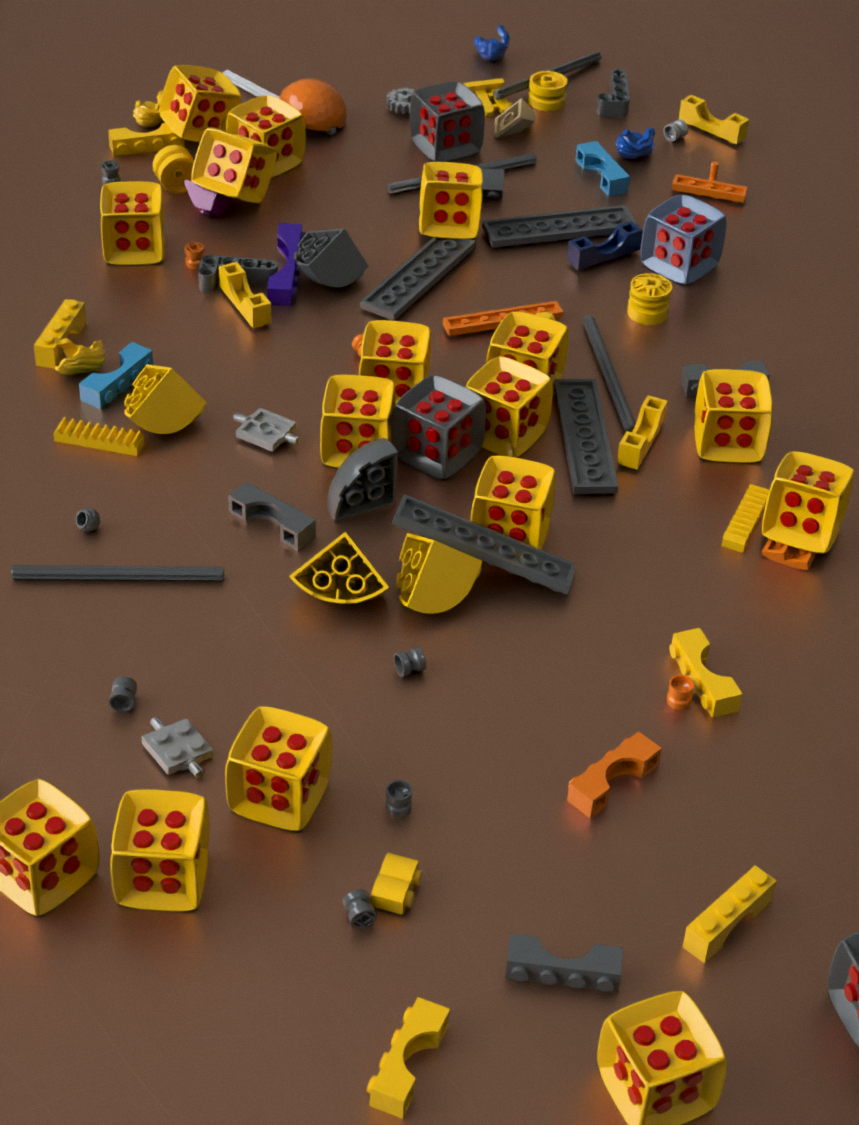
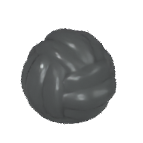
[76,507,100,532]

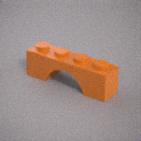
[567,731,662,818]

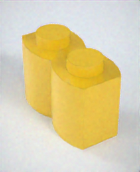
[371,853,423,915]

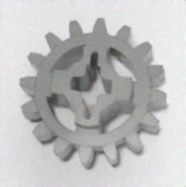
[386,88,414,114]

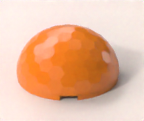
[279,78,347,131]

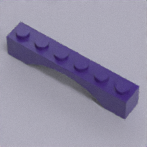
[267,223,306,306]

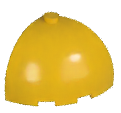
[124,364,207,434]
[289,532,391,605]
[396,533,482,614]

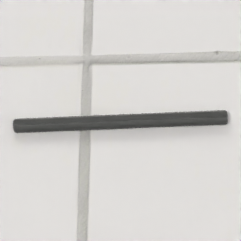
[493,51,602,100]
[387,153,537,194]
[583,315,636,432]
[11,565,224,581]

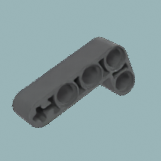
[596,68,630,117]
[198,255,278,292]

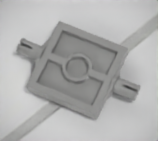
[233,408,300,452]
[142,717,213,779]

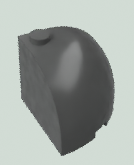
[294,228,368,287]
[327,438,398,522]

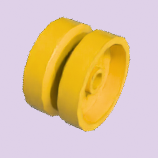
[528,71,568,111]
[153,145,195,194]

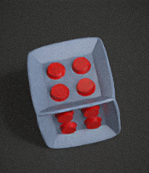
[641,195,727,284]

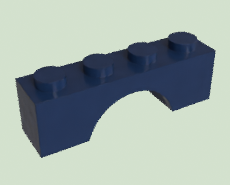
[567,221,643,270]

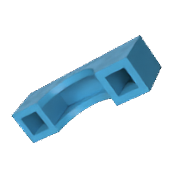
[576,141,630,196]
[79,342,154,409]

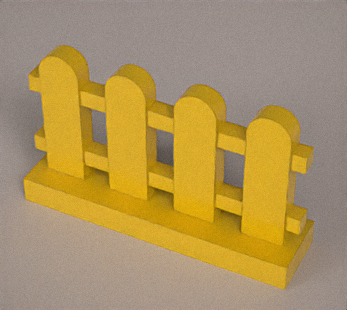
[463,78,512,117]

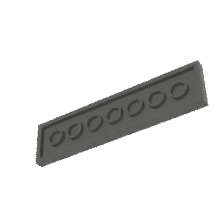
[482,205,638,248]
[360,237,476,321]
[554,379,618,494]
[392,494,576,594]

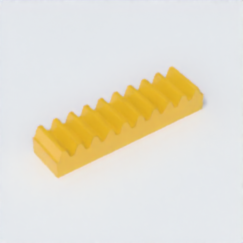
[53,417,145,456]
[721,484,769,553]

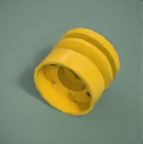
[627,273,673,325]

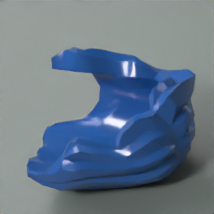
[474,24,510,62]
[615,128,655,160]

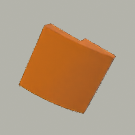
[762,539,817,570]

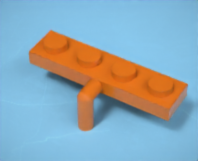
[672,161,748,203]

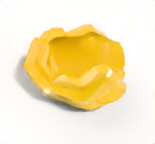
[133,91,163,128]
[55,338,105,375]

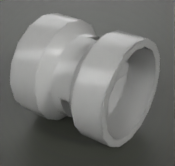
[663,119,688,142]

